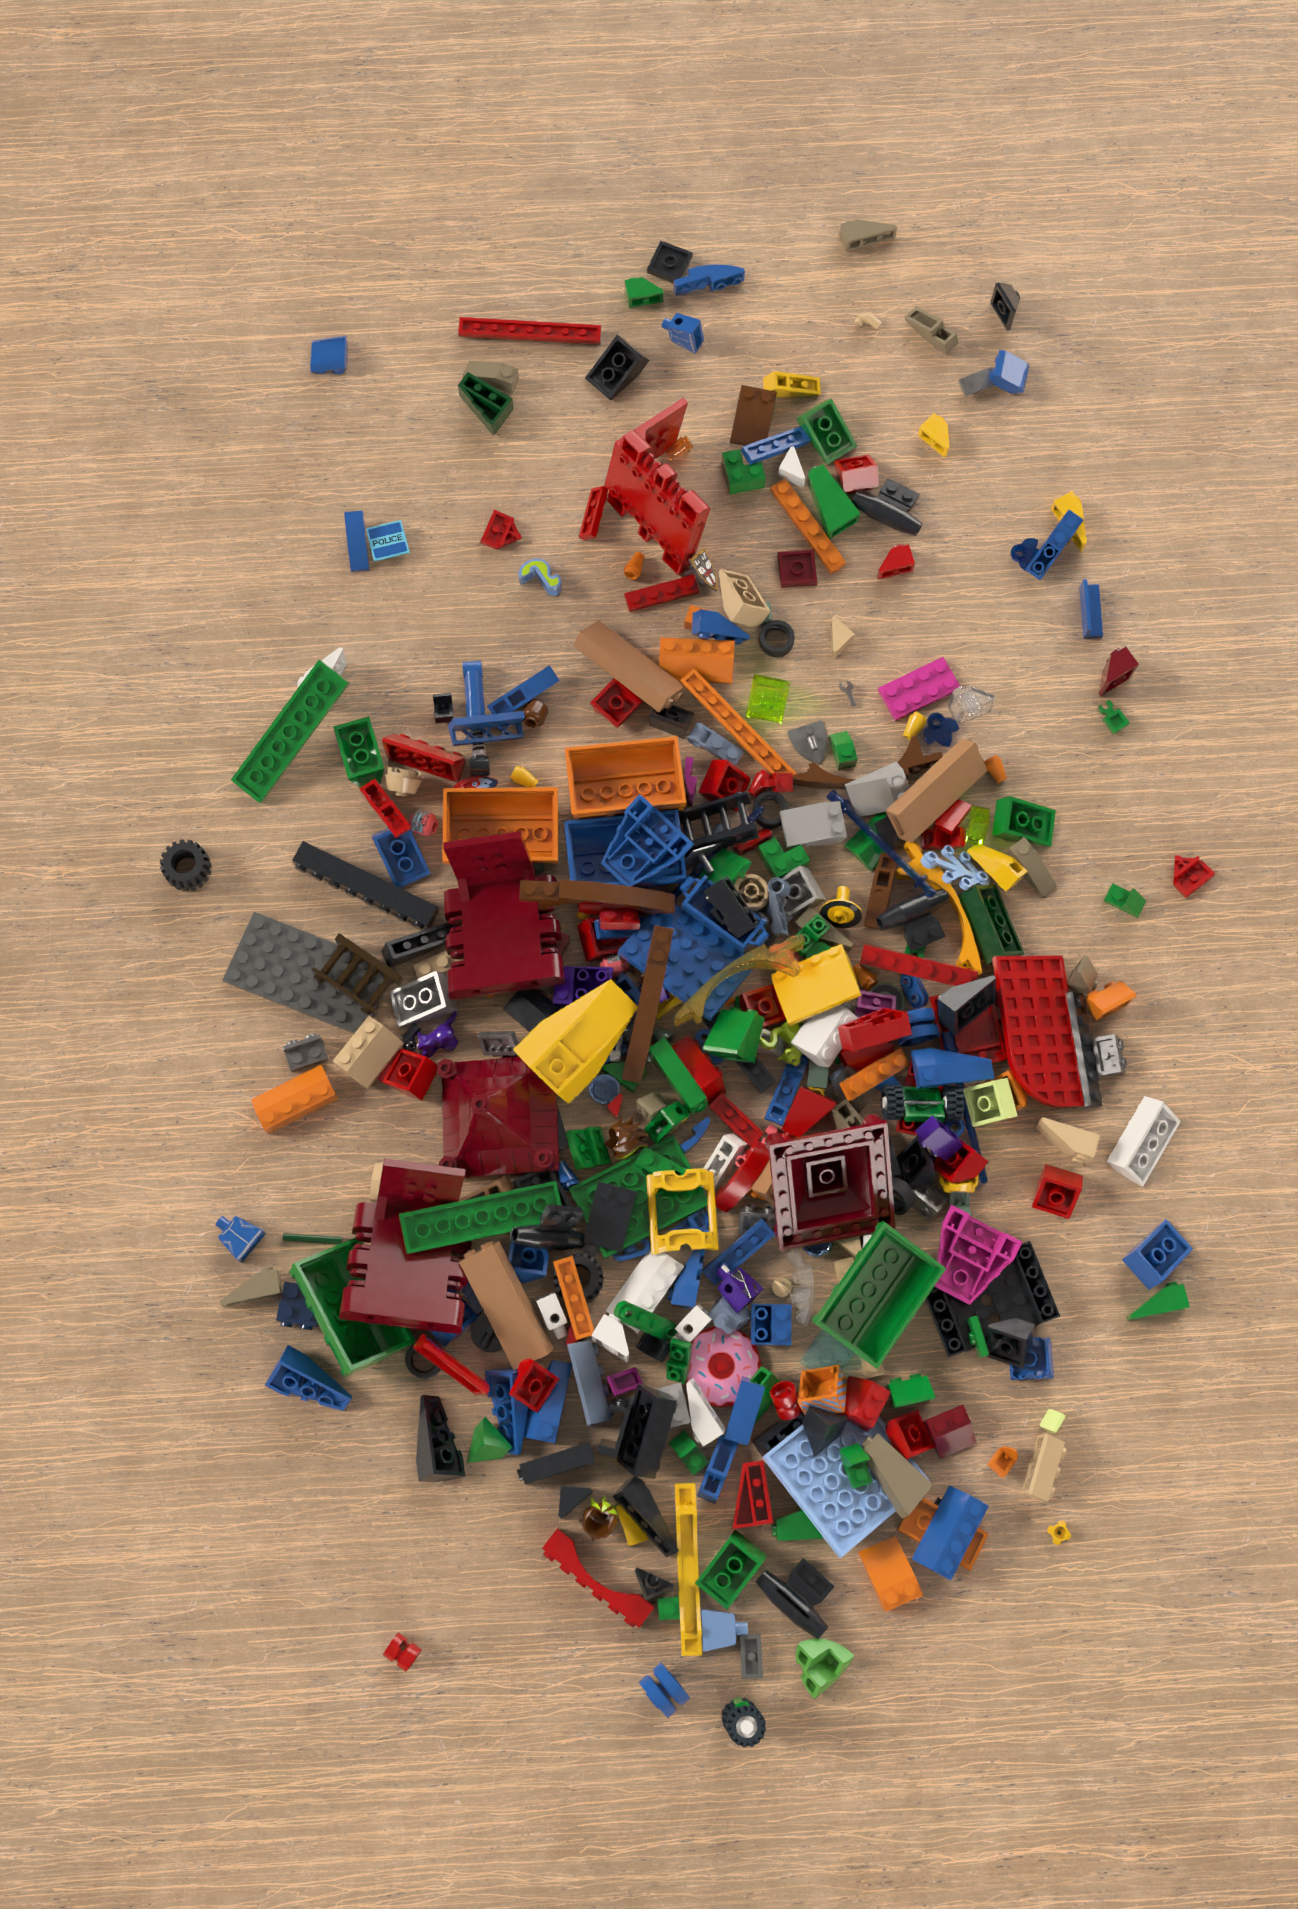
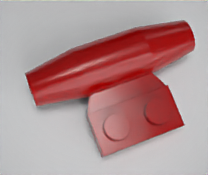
[578,902,646,930]

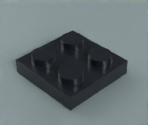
[647,240,693,283]

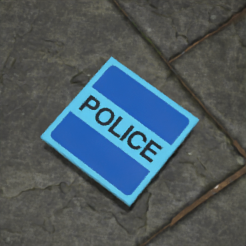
[366,520,410,562]

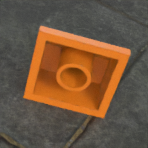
[1086,981,1137,1022]

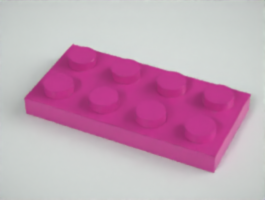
[878,657,961,721]

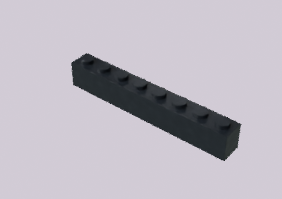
[292,841,439,931]

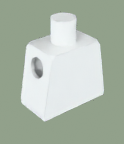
[536,1291,568,1339]
[671,1304,713,1343]

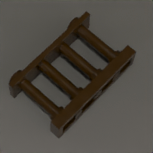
[311,933,403,1017]

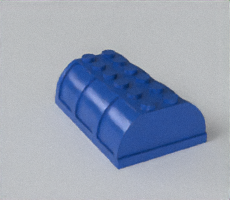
[564,810,687,889]

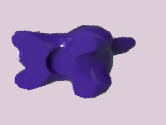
[417,1011,458,1058]

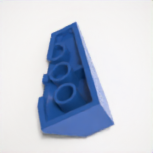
[668,1229,709,1310]

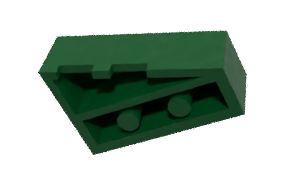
[458,372,514,436]

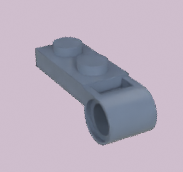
[687,723,744,765]
[768,877,791,937]

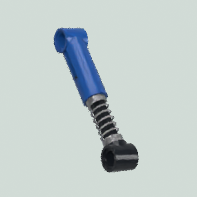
[462,660,490,777]

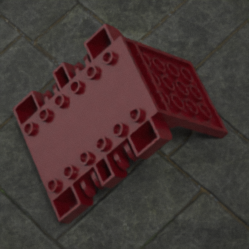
[443,831,565,1000]
[339,1158,472,1334]

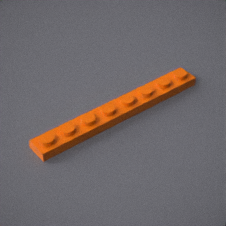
[680,668,797,777]

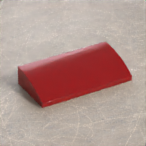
[412,1334,490,1396]

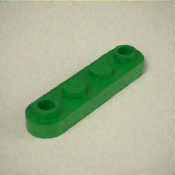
[614,1300,677,1341]

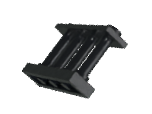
[678,791,759,857]

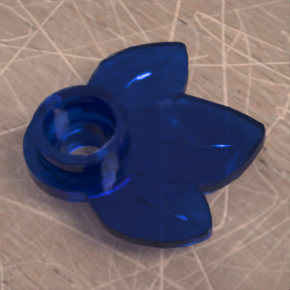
[1010,538,1039,571]
[923,713,960,747]

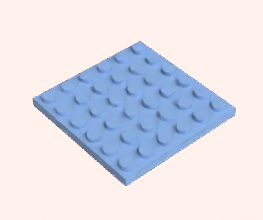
[762,1417,929,1558]

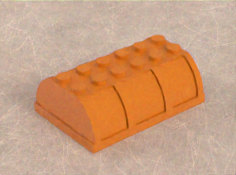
[565,736,686,820]
[442,787,558,865]

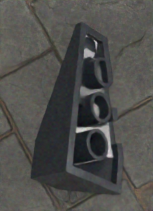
[416,1395,466,1483]

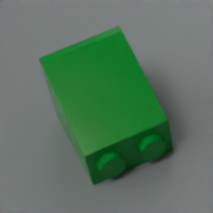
[703,1007,765,1063]

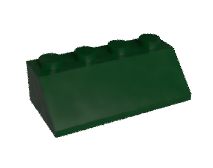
[958,885,1025,965]

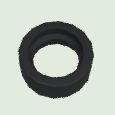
[759,620,795,658]
[752,791,789,829]
[892,1177,916,1215]
[405,1341,441,1379]

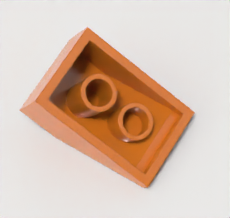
[858,1536,923,1612]

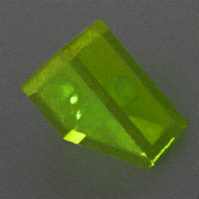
[965,805,990,845]

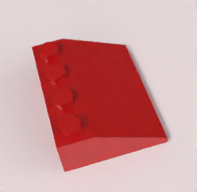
[382,734,466,783]

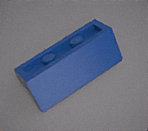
[1079,579,1103,639]
[724,1376,765,1445]

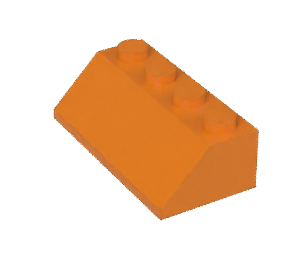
[659,637,735,684]
[251,1064,339,1134]

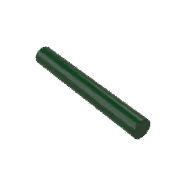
[283,1233,343,1244]

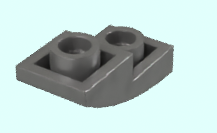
[958,367,996,397]

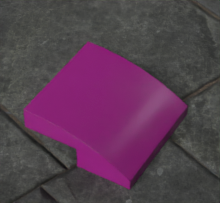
[684,756,697,807]
[854,990,896,1018]

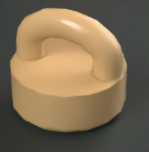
[772,1278,792,1298]

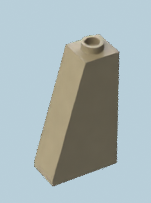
[862,1434,933,1519]

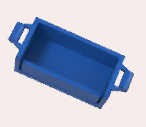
[680,875,769,954]

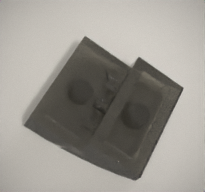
[824,1065,881,1114]

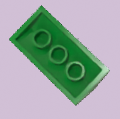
[844,812,892,872]

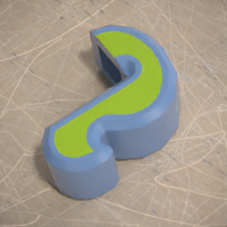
[518,558,562,596]

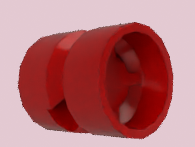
[770,1381,802,1420]
[383,1632,422,1672]

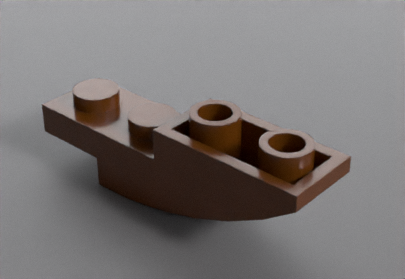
[864,853,899,930]

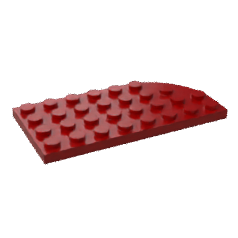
[992,955,1085,1108]

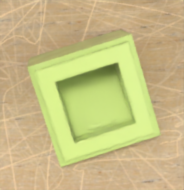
[1040,1409,1066,1434]

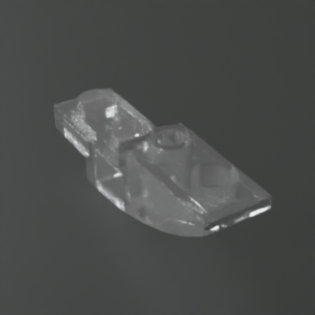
[787,1248,815,1329]

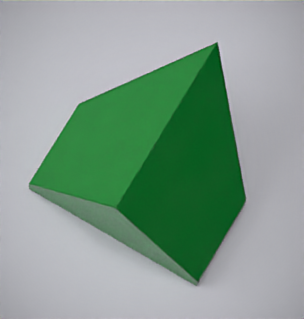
[466,1416,512,1463]

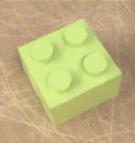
[963,1078,1018,1127]

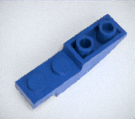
[673,264,745,296]
[1025,510,1083,580]
[487,665,560,714]

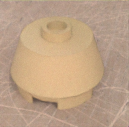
[385,767,422,796]
[734,874,769,911]

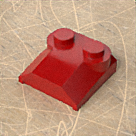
[590,678,642,728]
[739,984,786,1028]
[509,1358,560,1413]
[885,1409,936,1460]

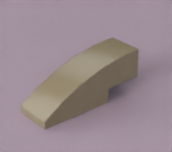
[905,306,958,355]

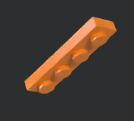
[839,1048,909,1101]
[553,1256,594,1340]

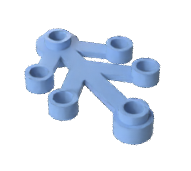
[921,845,990,890]

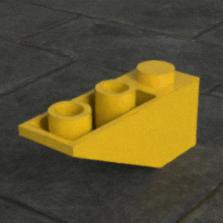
[967,843,1028,891]

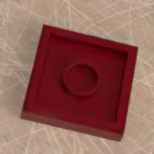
[777,549,818,588]

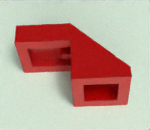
[921,827,965,850]

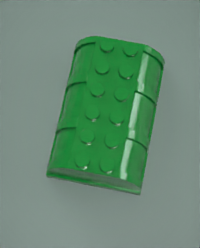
[812,1221,946,1369]
[289,1238,415,1377]

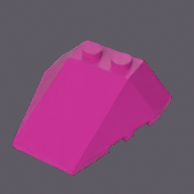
[934,1205,1022,1305]

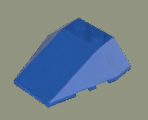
[601,794,694,887]

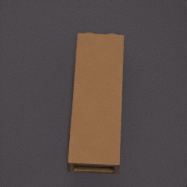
[573,620,685,712]
[886,739,987,843]
[459,1241,554,1370]

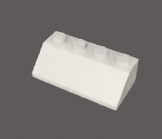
[1107,1096,1181,1187]
[606,1247,684,1334]
[592,1313,629,1363]

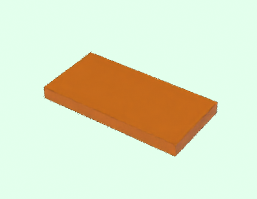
[897,1498,989,1571]

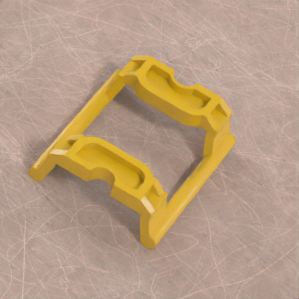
[646,1169,719,1255]

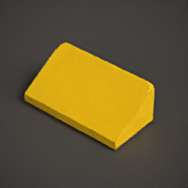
[616,1505,648,1546]

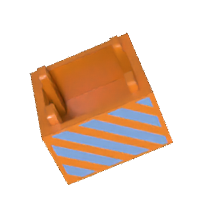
[798,1365,847,1415]

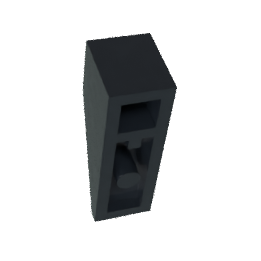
[752,1411,805,1457]

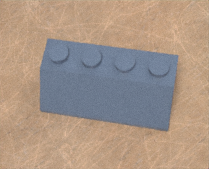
[567,1340,614,1427]

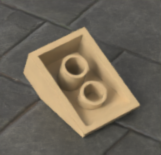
[719,569,771,628]
[1035,1117,1100,1165]

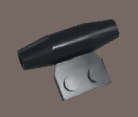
[852,478,923,536]
[876,888,949,952]
[510,1204,585,1251]
[756,1558,835,1639]

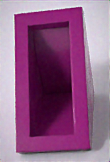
[607,1367,643,1398]

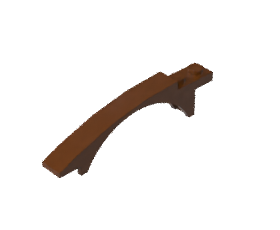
[793,736,943,789]
[519,879,675,916]
[622,925,674,1083]

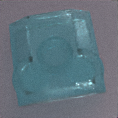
[798,1329,855,1370]

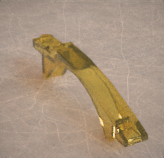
[674,934,805,1026]

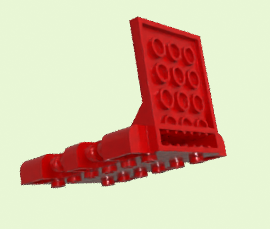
[604,397,711,576]

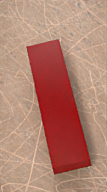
[359,779,412,838]

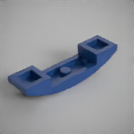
[764,1055,809,1126]

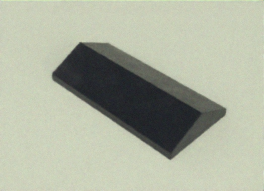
[503,989,560,1032]

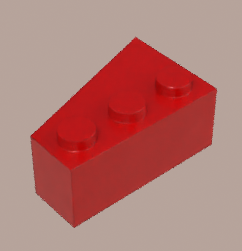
[838,1008,912,1053]
[671,1035,727,1106]
[731,1460,773,1529]

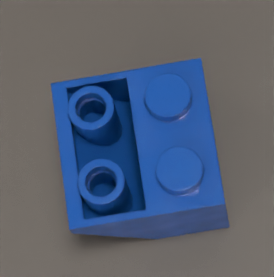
[751,1304,792,1347]

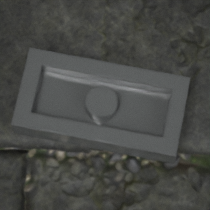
[740,1634,763,1679]

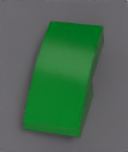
[789,914,831,956]
[666,1338,691,1384]

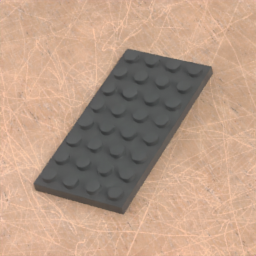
[222,912,395,1034]

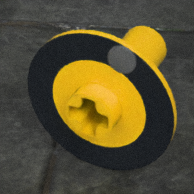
[820,886,862,928]

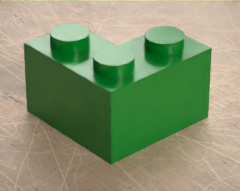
[721,449,766,495]
[757,837,810,878]

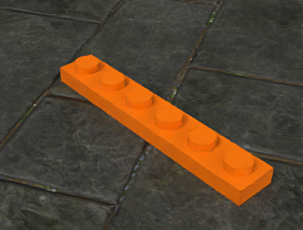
[770,479,846,574]

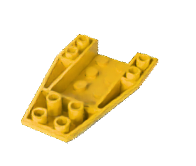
[513,979,638,1104]

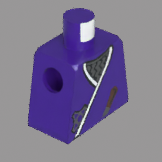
[716,1265,764,1313]

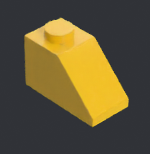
[918,413,949,458]

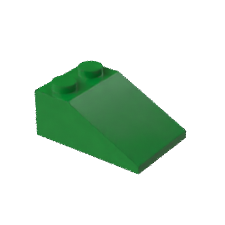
[796,398,857,465]
[992,796,1056,847]
[695,1529,768,1610]

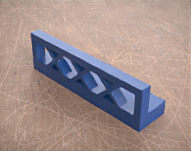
[448,711,525,746]

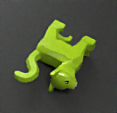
[760,1021,804,1067]

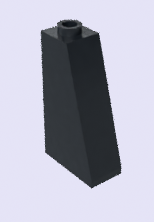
[517,1442,596,1485]

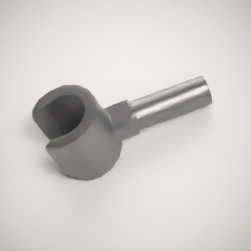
[839,681,856,707]

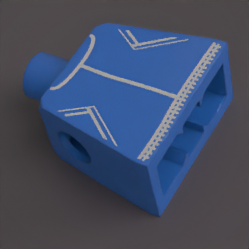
[662,313,704,354]
[215,1216,266,1263]

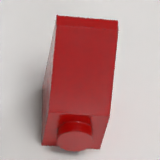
[877,544,915,580]

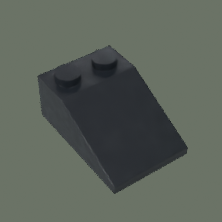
[585,335,650,400]
[938,976,996,1035]
[583,1181,637,1253]

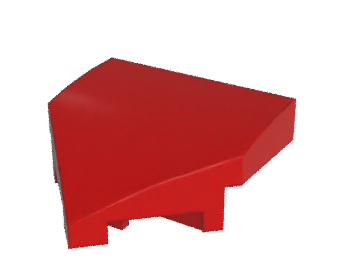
[480,509,522,550]
[933,799,972,835]
[1173,855,1215,898]

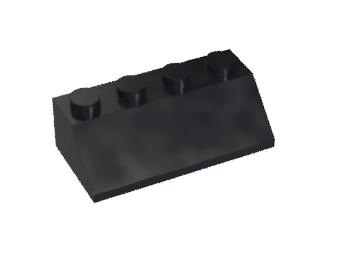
[617,1384,677,1479]

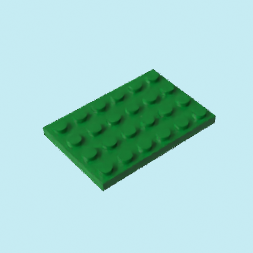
[569,1135,708,1259]

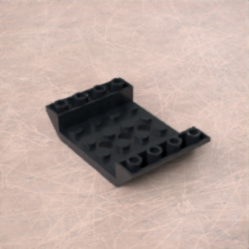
[925,1241,1061,1358]

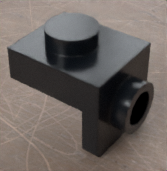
[433,693,454,723]
[636,1332,670,1363]

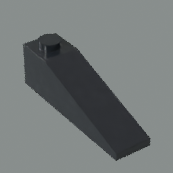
[381,922,457,967]
[612,1476,679,1558]

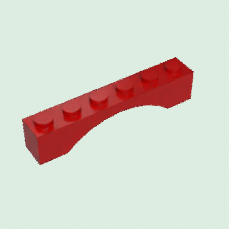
[860,943,979,986]
[542,1528,654,1628]

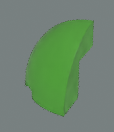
[796,1638,855,1699]

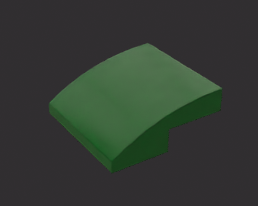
[699,848,752,884]
[565,1126,611,1170]

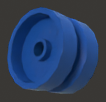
[897,1008,940,1047]
[639,1662,690,1718]

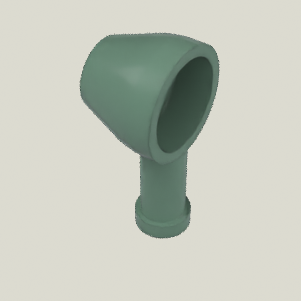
[647,1027,674,1062]

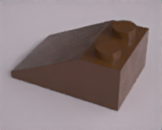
[730,385,777,446]

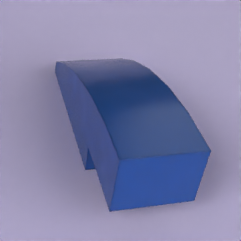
[344,510,369,572]
[697,1435,739,1504]

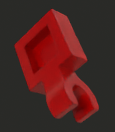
[760,772,793,792]

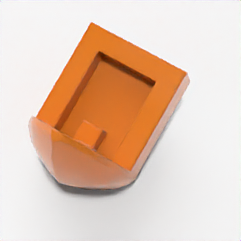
[987,1446,1018,1478]

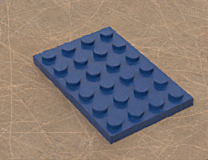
[618,904,757,1021]

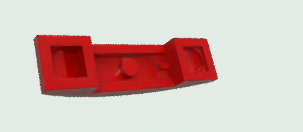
[715,1139,769,1213]

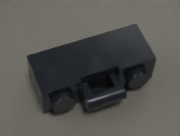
[704,875,759,939]

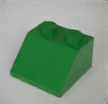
[885,1373,935,1409]

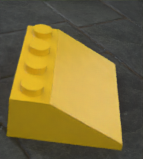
[771,944,862,1026]

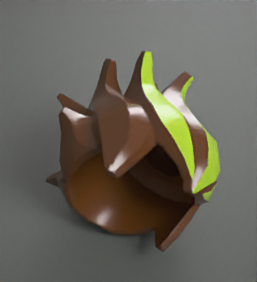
[603,1117,649,1160]
[579,1496,618,1541]

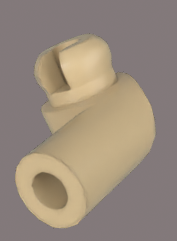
[854,313,882,329]

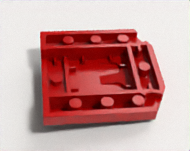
[929,987,1007,1063]

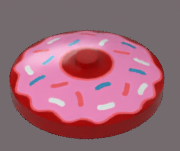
[685,1326,761,1408]

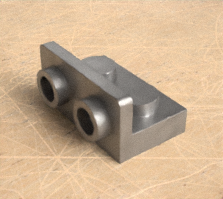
[477,1031,520,1057]
[282,1034,328,1072]
[1092,1034,1127,1077]
[912,1183,949,1221]
[738,1204,776,1238]

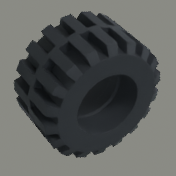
[160,839,212,891]
[553,1252,604,1302]

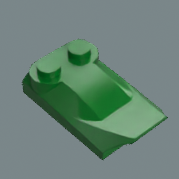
[333,716,385,788]

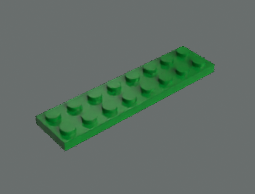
[231,660,350,803]
[399,1181,561,1254]

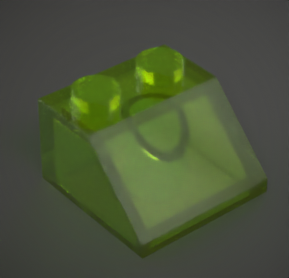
[746,674,791,724]

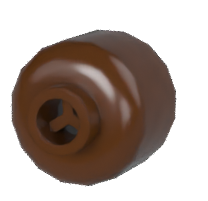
[523,699,548,728]

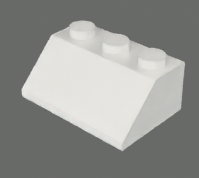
[791,1005,858,1067]

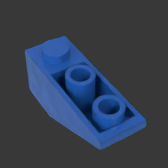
[692,609,750,645]

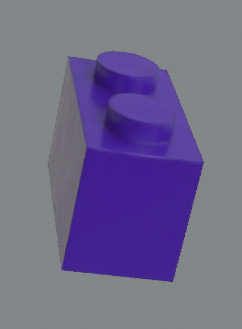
[915,1115,963,1161]

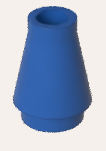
[557,1161,579,1191]

